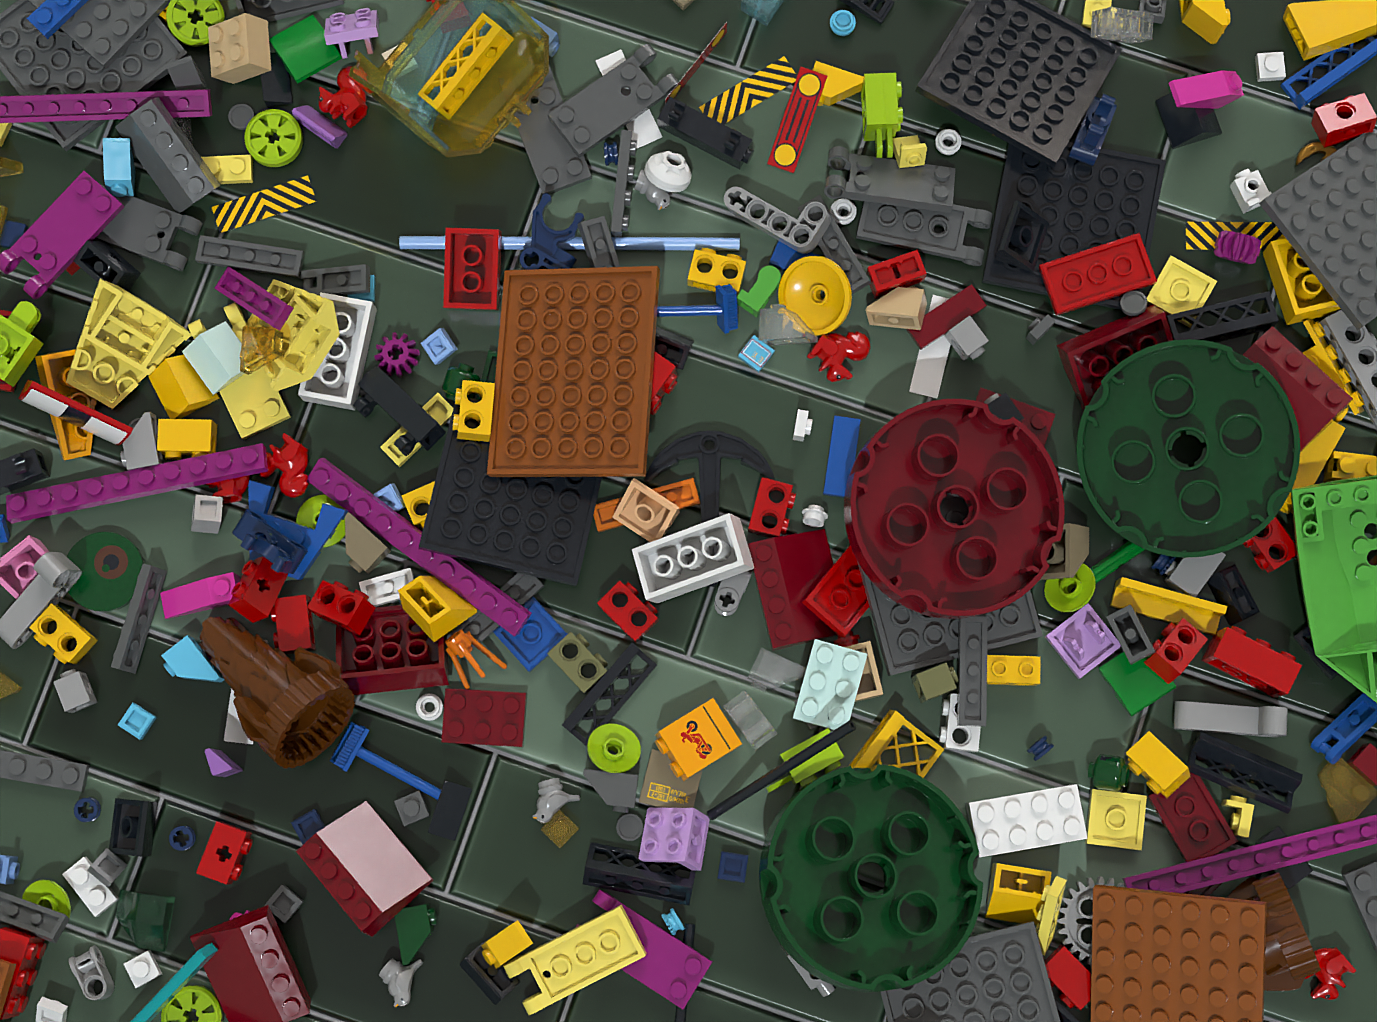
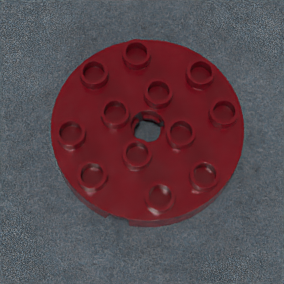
[844,399,1065,619]

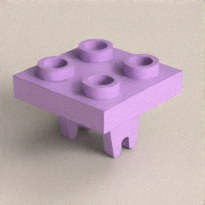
[324,8,379,59]
[1045,603,1121,679]

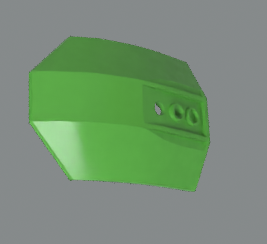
[1291,475,1377,703]

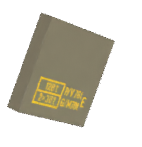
[639,749,703,808]

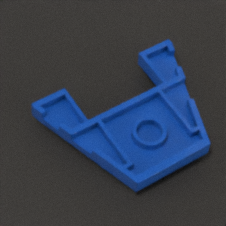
[248,480,348,580]

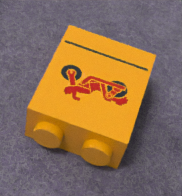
[655,698,742,781]

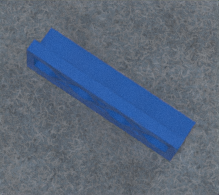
[1280,36,1377,110]

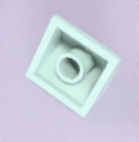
[182,321,257,395]

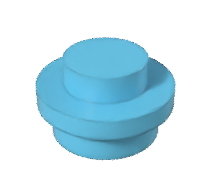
[830,10,856,36]

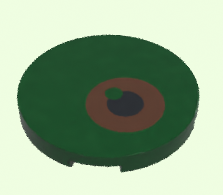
[67,532,144,612]

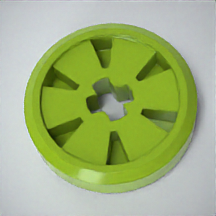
[166,0,225,47]
[244,109,303,167]
[161,985,224,1022]

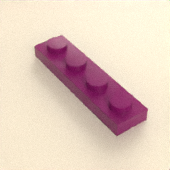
[214,266,294,331]

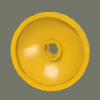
[778,256,852,336]

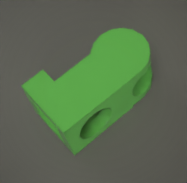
[737,266,781,318]

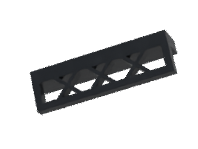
[1166,291,1279,343]
[562,643,657,746]
[1187,731,1303,814]
[583,842,696,905]

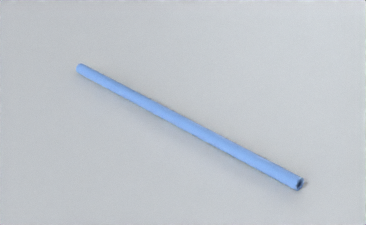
[399,236,740,251]

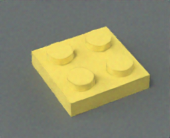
[1146,256,1217,328]
[1085,789,1147,850]

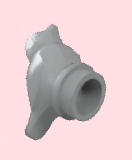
[634,170,671,210]
[532,778,580,824]
[379,958,423,1007]

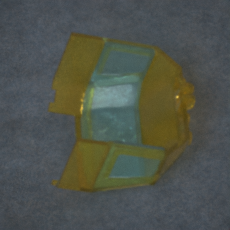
[349,0,549,157]

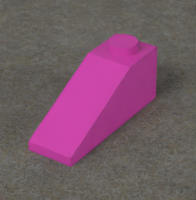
[1169,71,1244,109]
[160,572,240,619]

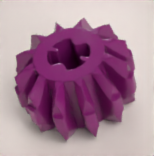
[1214,230,1261,264]
[374,332,420,378]

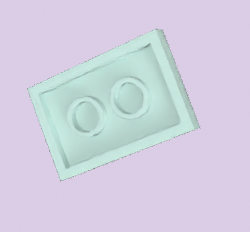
[793,639,868,730]

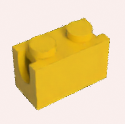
[157,419,217,459]
[1323,451,1377,483]
[1126,731,1190,798]

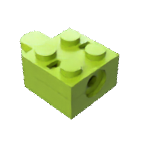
[861,73,903,158]
[0,301,44,387]
[766,728,844,793]

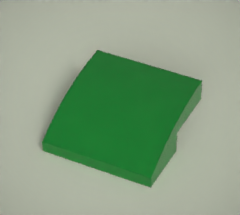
[269,14,342,84]
[1099,652,1176,717]

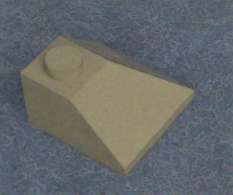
[1040,523,1089,580]

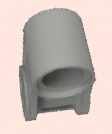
[714,570,753,616]
[68,945,114,1000]

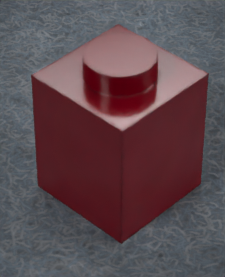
[1345,743,1377,786]

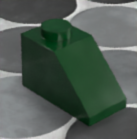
[395,903,437,965]

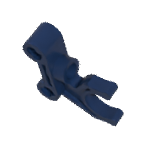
[1068,94,1117,166]
[520,193,585,270]
[232,509,308,574]

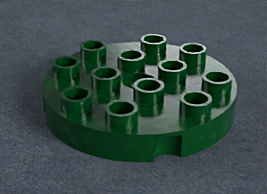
[1077,339,1300,558]
[759,764,983,992]

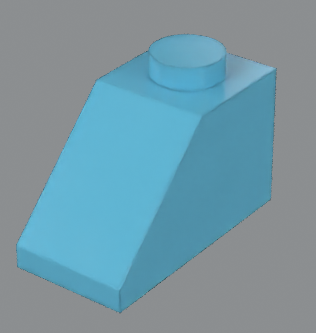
[103,138,136,197]
[161,635,224,682]

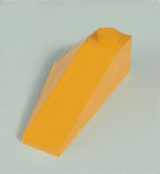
[35,349,97,460]

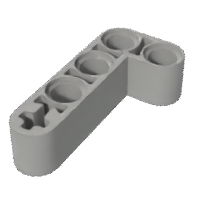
[724,187,831,254]
[0,552,82,649]
[1173,701,1288,737]

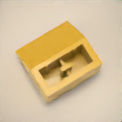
[1179,0,1230,44]
[398,575,477,642]
[985,863,1052,926]

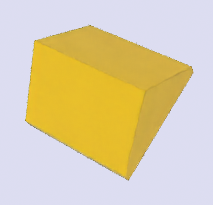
[148,355,219,419]

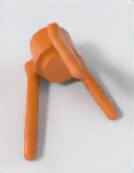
[445,630,507,690]

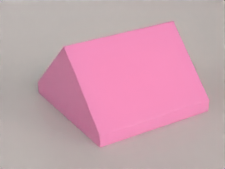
[0,535,49,600]

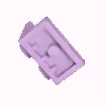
[639,807,710,871]

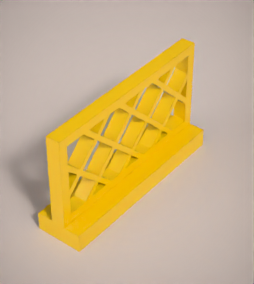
[849,710,944,778]

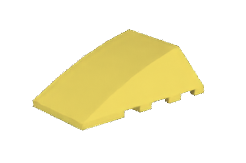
[66,278,192,409]
[247,279,340,392]

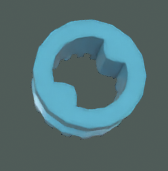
[661,908,685,936]

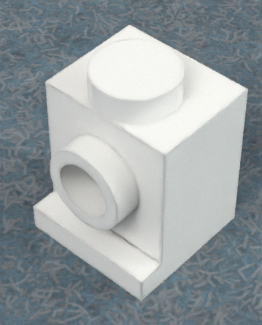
[1230,169,1272,214]

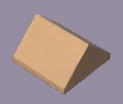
[612,478,680,542]

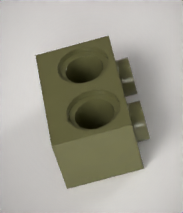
[547,632,608,694]
[911,663,958,703]

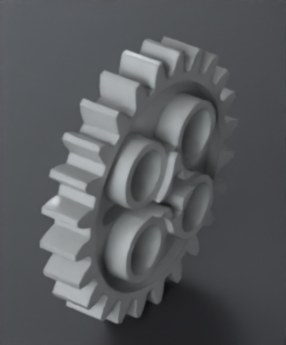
[1057,876,1124,966]

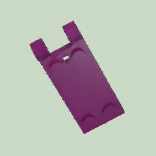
[0,171,124,300]
[575,889,713,1009]

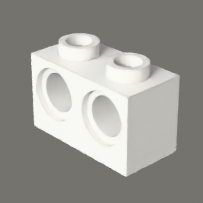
[939,693,981,752]

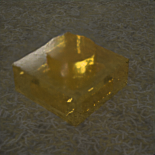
[541,810,579,848]

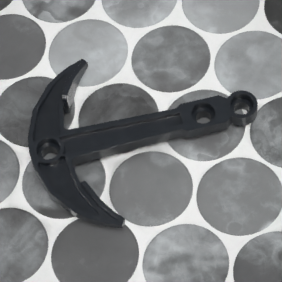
[644,431,775,587]

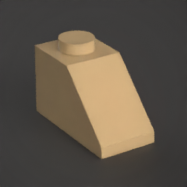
[866,286,927,330]

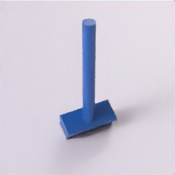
[657,284,738,334]
[330,722,441,800]

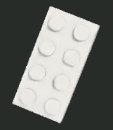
[298,292,377,410]
[632,513,754,604]
[965,784,1088,858]

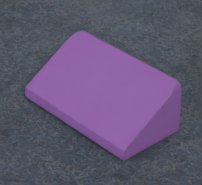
[292,105,348,149]
[205,748,243,777]

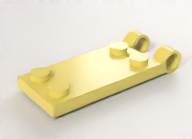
[188,302,291,440]
[503,904,647,1015]

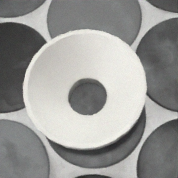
[644,151,692,192]

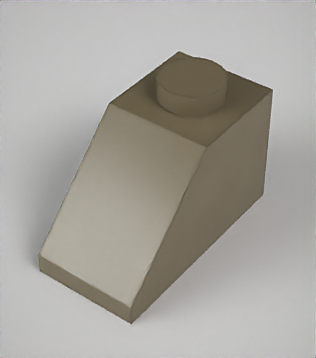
[345,512,391,574]

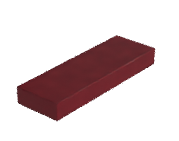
[906,284,987,350]

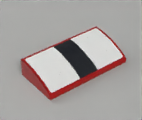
[18,380,134,445]

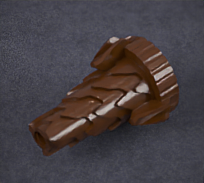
[199,616,355,769]
[1226,872,1321,991]

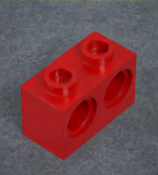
[866,249,927,299]
[748,477,796,538]
[1243,517,1297,573]
[307,580,376,636]
[597,581,659,643]
[1144,618,1208,684]

